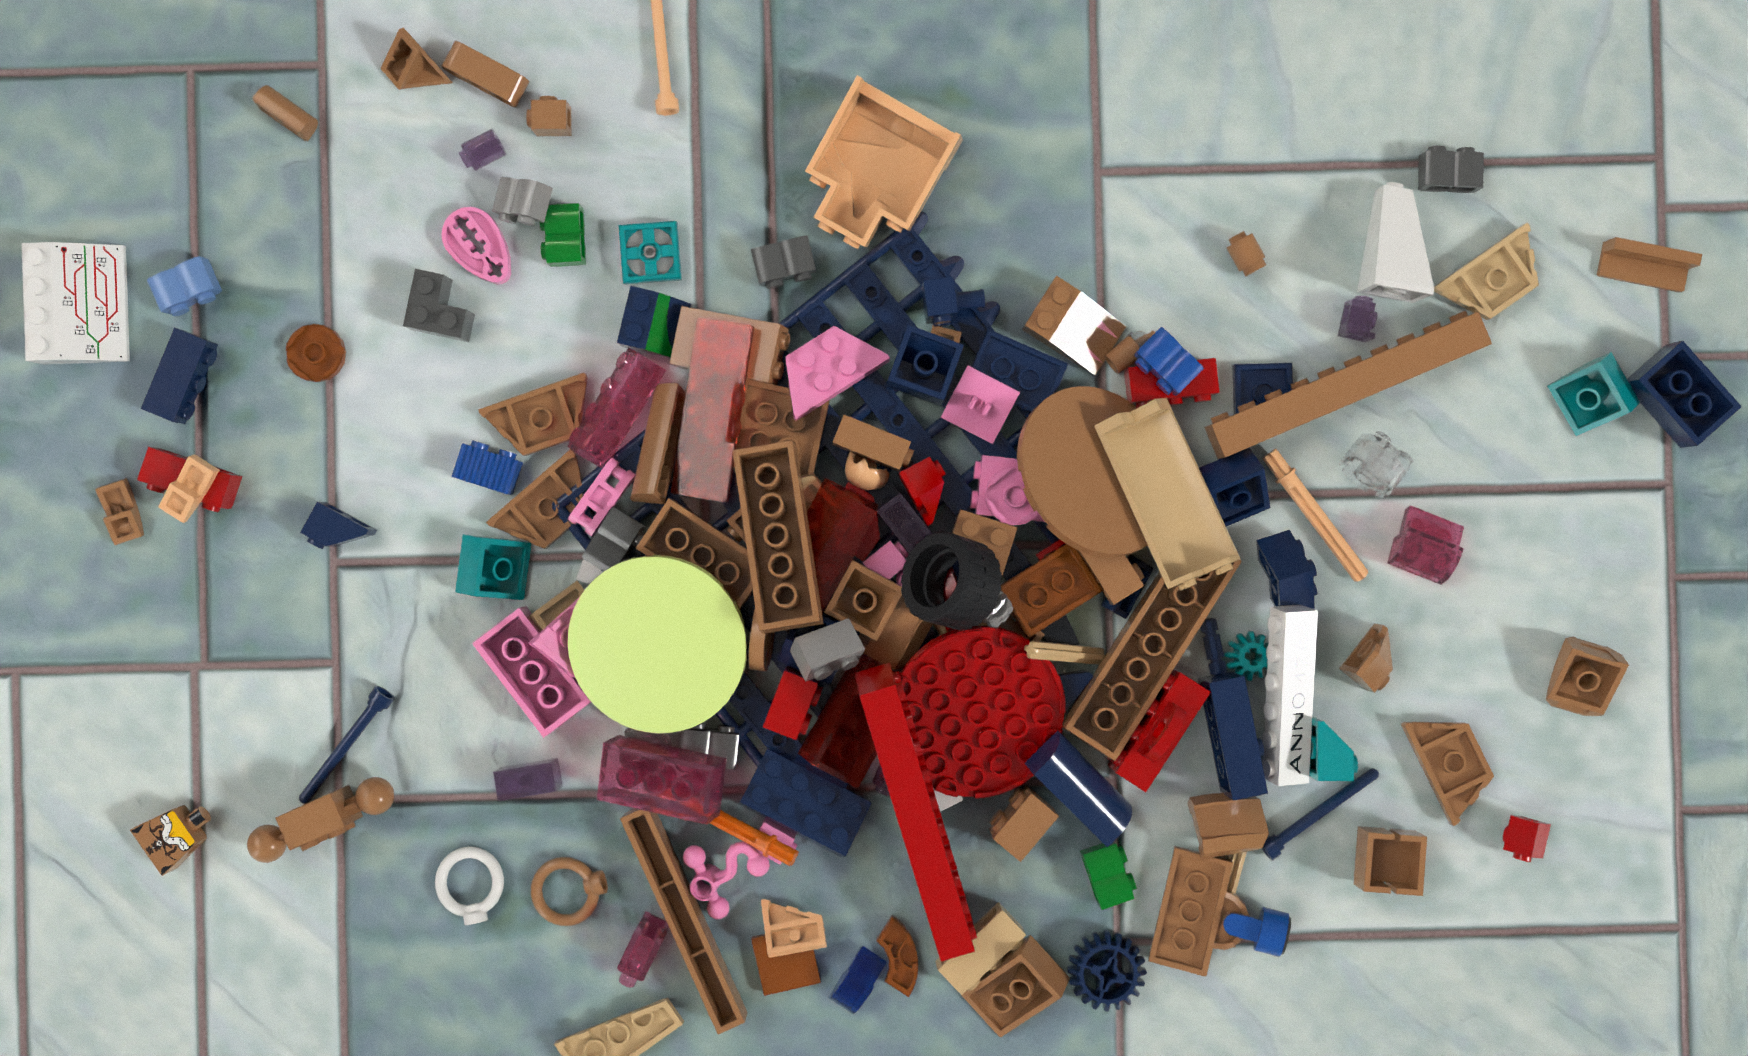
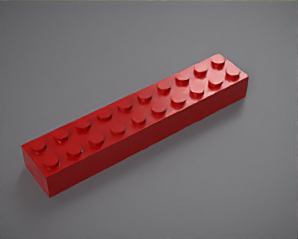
[855,663,978,962]

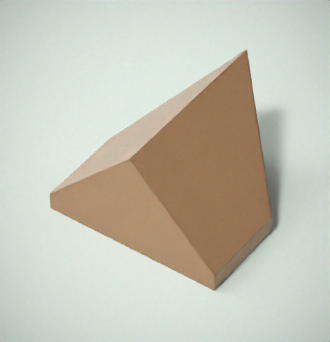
[380,27,453,90]

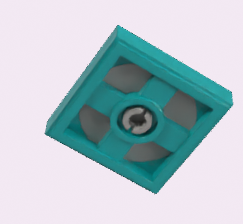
[618,221,682,285]

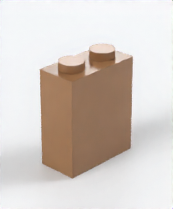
[832,415,914,472]

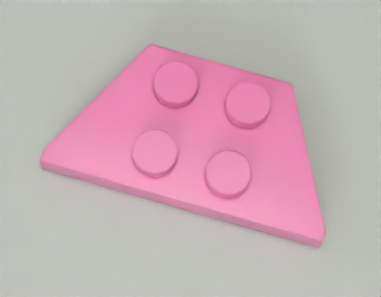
[785,326,890,421]

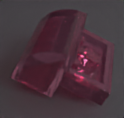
[1387,505,1464,585]

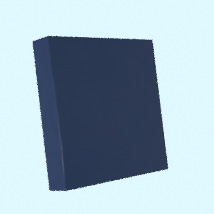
[1232,363,1293,414]

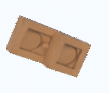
[95,478,144,545]

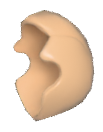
[845,452,890,490]

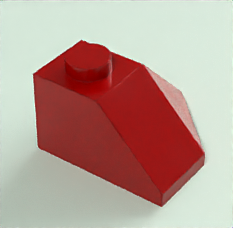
[898,457,946,526]

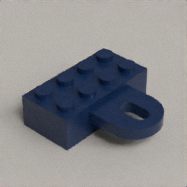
[739,721,872,858]

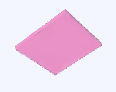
[941,365,1020,444]

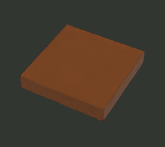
[751,934,821,996]

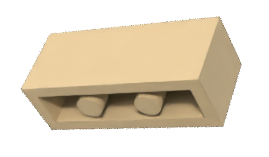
[935,902,1026,995]

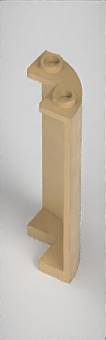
[1094,398,1240,591]

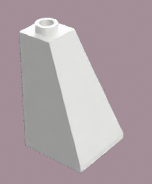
[1357,182,1434,303]

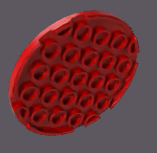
[900,626,1066,799]

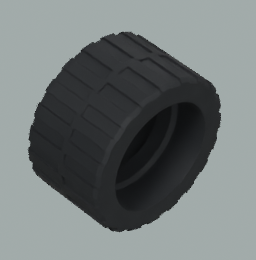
[901,531,1002,630]

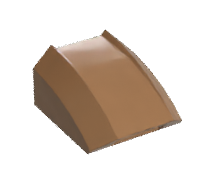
[859,596,933,670]
[1546,636,1629,716]
[1187,793,1269,860]

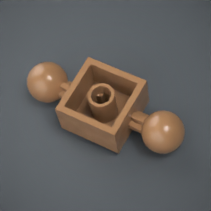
[247,777,394,863]

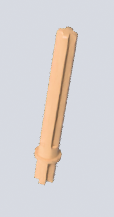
[1262,449,1368,582]

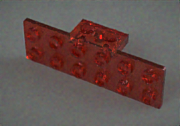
[671,318,754,502]

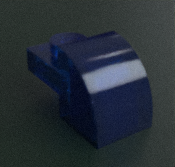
[828,946,887,1014]

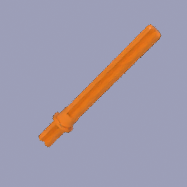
[657,781,799,866]

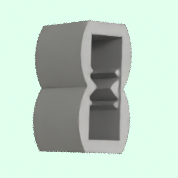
[492,177,553,226]

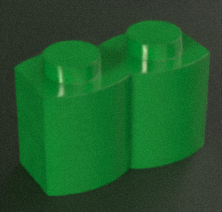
[539,203,586,267]
[1080,842,1137,910]

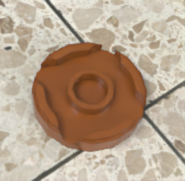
[286,324,346,382]

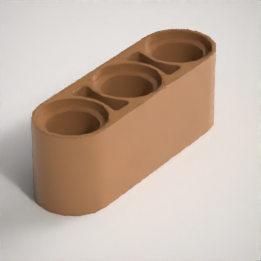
[441,41,529,108]

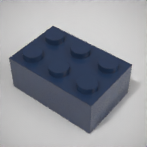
[1627,340,1742,448]

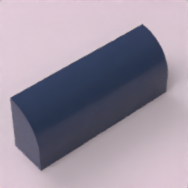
[1024,730,1132,847]

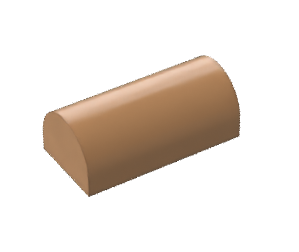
[252,85,318,142]

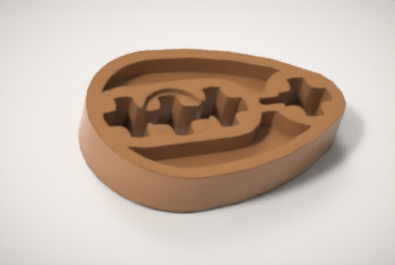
[749,609,775,671]

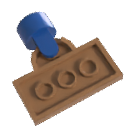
[1148,846,1291,977]

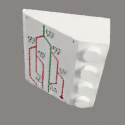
[22,242,130,365]

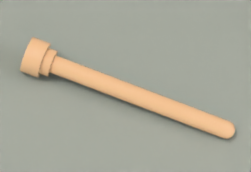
[650,0,679,116]

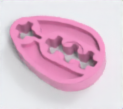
[442,207,511,285]

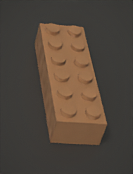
[732,440,824,634]

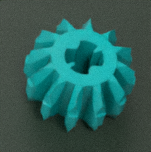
[1224,631,1269,681]

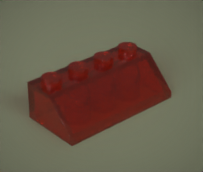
[807,478,878,615]

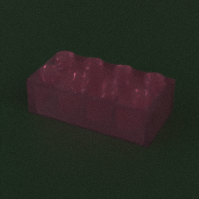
[597,735,727,825]

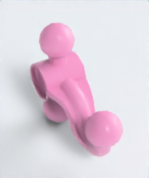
[683,841,770,920]

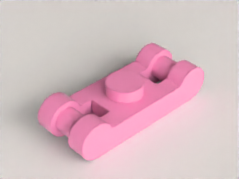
[568,458,635,537]

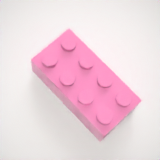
[472,606,591,738]

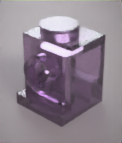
[1337,296,1377,342]

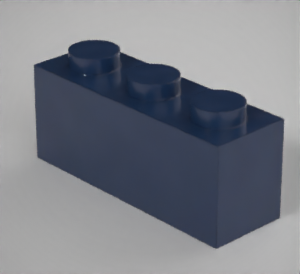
[141,327,218,424]

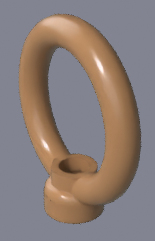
[531,857,608,926]

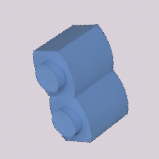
[147,256,222,316]

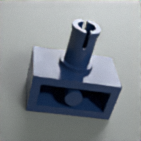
[921,276,985,327]

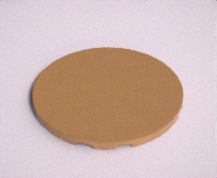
[1017,386,1148,557]

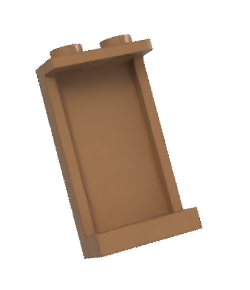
[669,306,790,385]

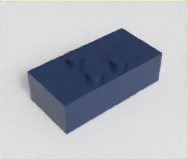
[1198,671,1268,801]

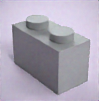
[790,618,865,682]

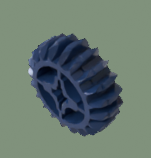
[1067,930,1147,1012]

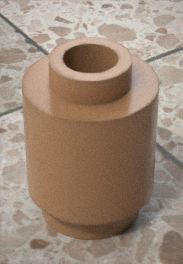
[1226,231,1266,276]

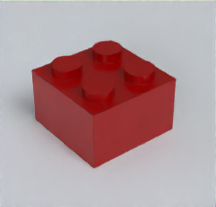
[763,666,823,740]

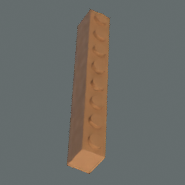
[620,801,748,1035]

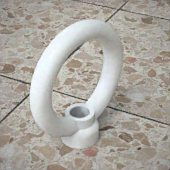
[435,847,504,925]

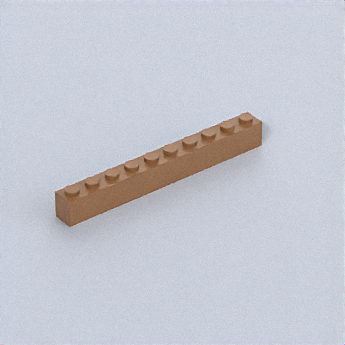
[1204,310,1492,459]

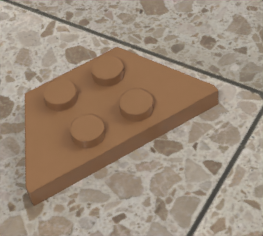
[478,373,588,456]
[486,449,584,549]
[1401,722,1494,826]

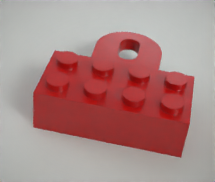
[1108,669,1211,792]

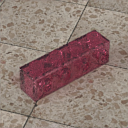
[567,347,666,469]

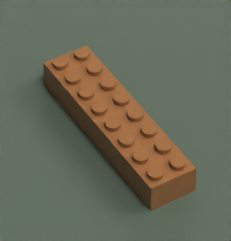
[1062,560,1242,761]

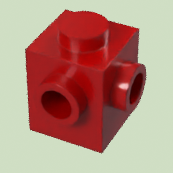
[1502,815,1551,862]

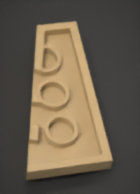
[554,997,684,1056]

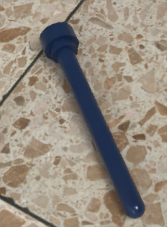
[299,686,395,804]
[1262,768,1379,861]

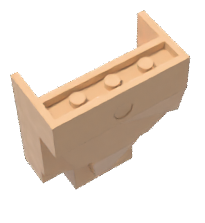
[805,75,963,249]

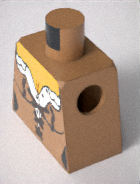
[130,805,211,876]

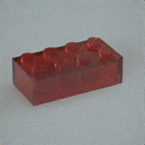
[798,653,895,789]

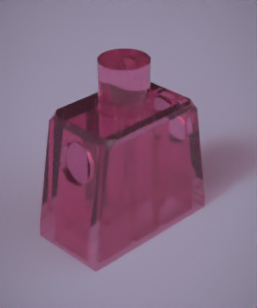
[617,911,669,988]

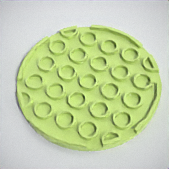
[568,555,748,733]

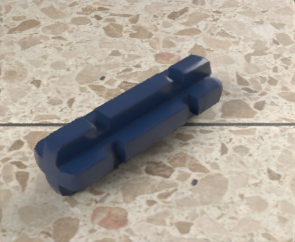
[1200,618,1227,675]

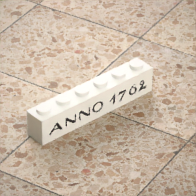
[1262,605,1318,786]

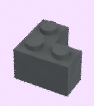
[403,269,475,342]

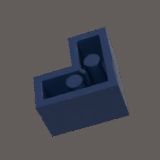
[1256,530,1318,609]

